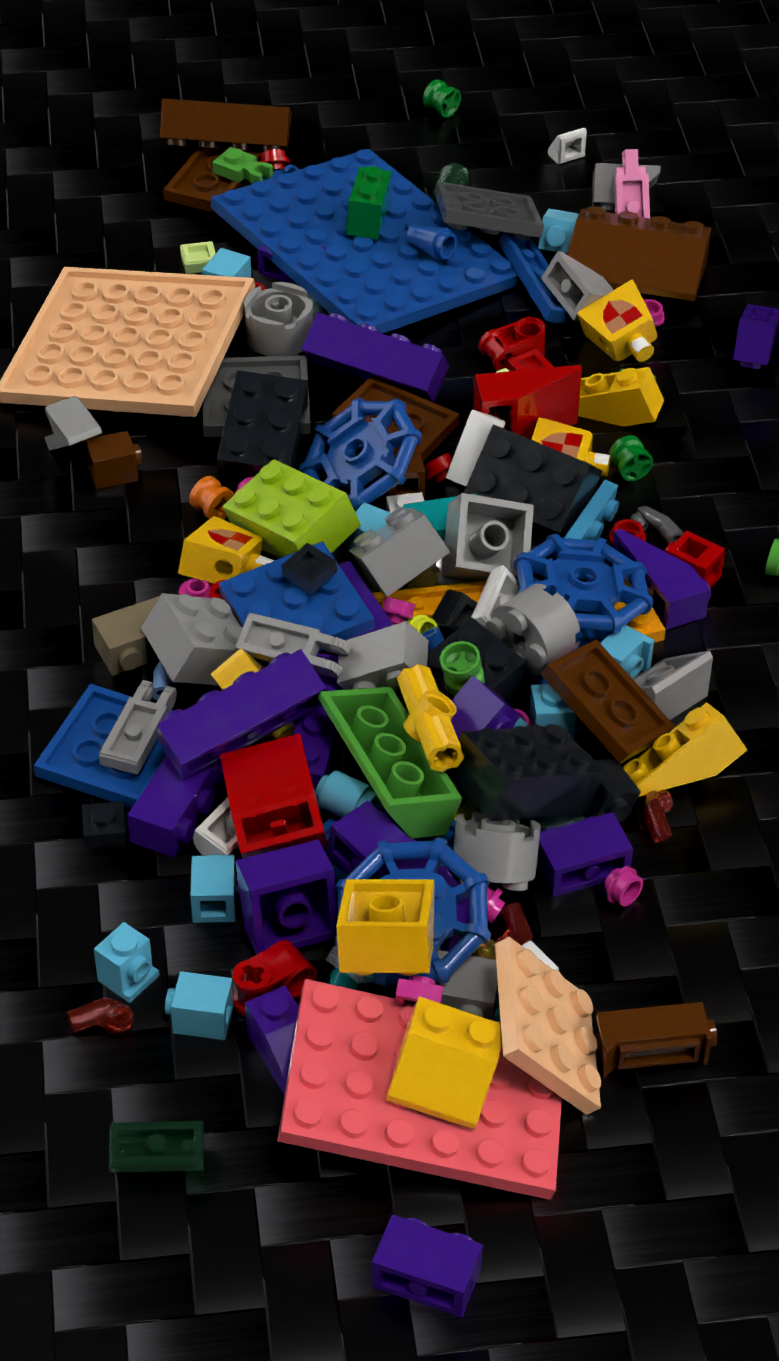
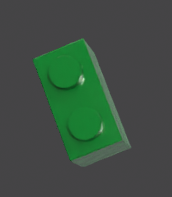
[346,166,392,240]

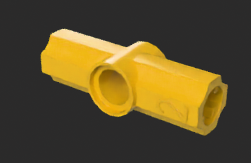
[397,664,464,772]

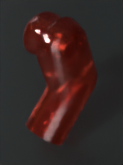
[643,790,673,843]
[496,903,533,946]
[67,997,134,1033]

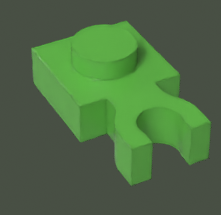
[212,147,273,184]

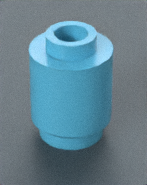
[315,770,380,818]

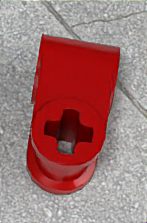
[478,317,545,371]
[233,940,318,1017]

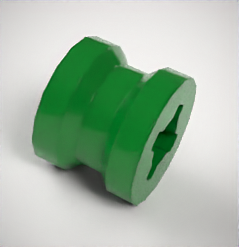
[423,79,461,118]
[609,435,653,481]

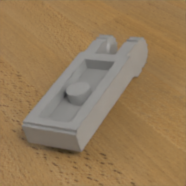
[234,613,351,678]
[99,680,177,774]

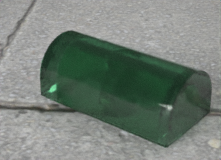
[109,1121,205,1173]

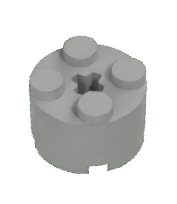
[244,282,313,356]
[485,584,580,676]
[453,811,541,891]

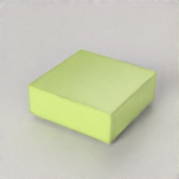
[180,241,216,274]

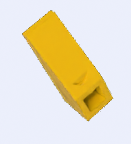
[578,367,664,427]
[623,702,747,797]

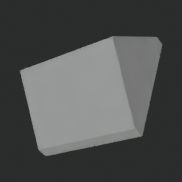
[633,650,713,720]

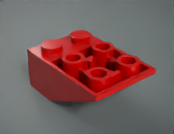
[474,365,582,439]
[220,733,328,858]

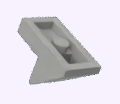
[44,396,102,451]

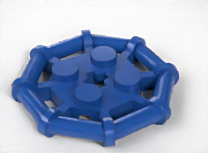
[299,398,422,511]
[513,534,653,635]
[334,837,491,987]

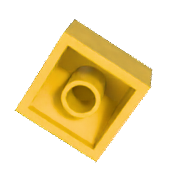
[336,879,435,976]
[386,996,502,1129]

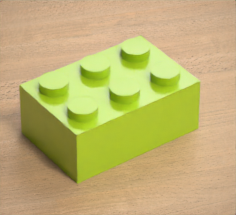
[222,459,361,559]

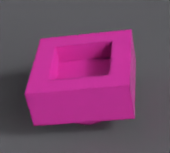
[395,976,443,1006]

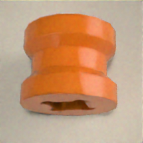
[189,476,235,519]

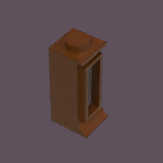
[594,1002,717,1079]

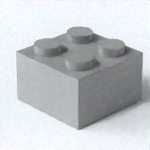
[442,493,534,582]
[349,507,450,597]
[141,593,242,686]

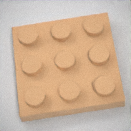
[495,937,601,1115]

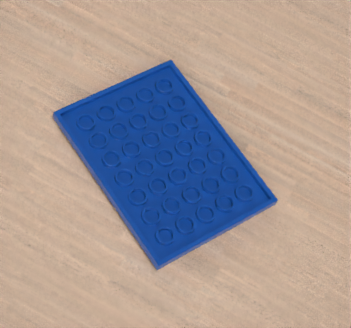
[211,149,522,334]

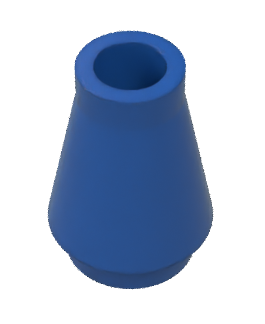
[406,224,457,260]

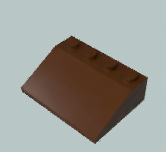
[160,99,292,152]
[567,207,712,301]

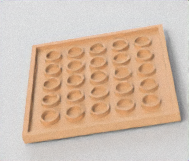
[0,267,256,417]

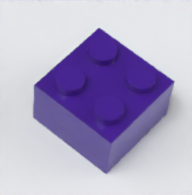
[235,839,338,955]

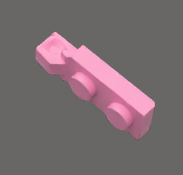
[614,149,650,219]

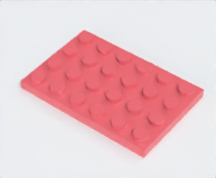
[277,979,562,1200]

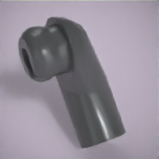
[630,506,684,544]

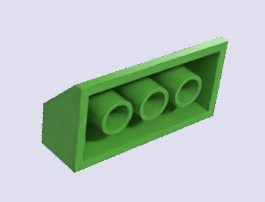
[318,687,462,839]

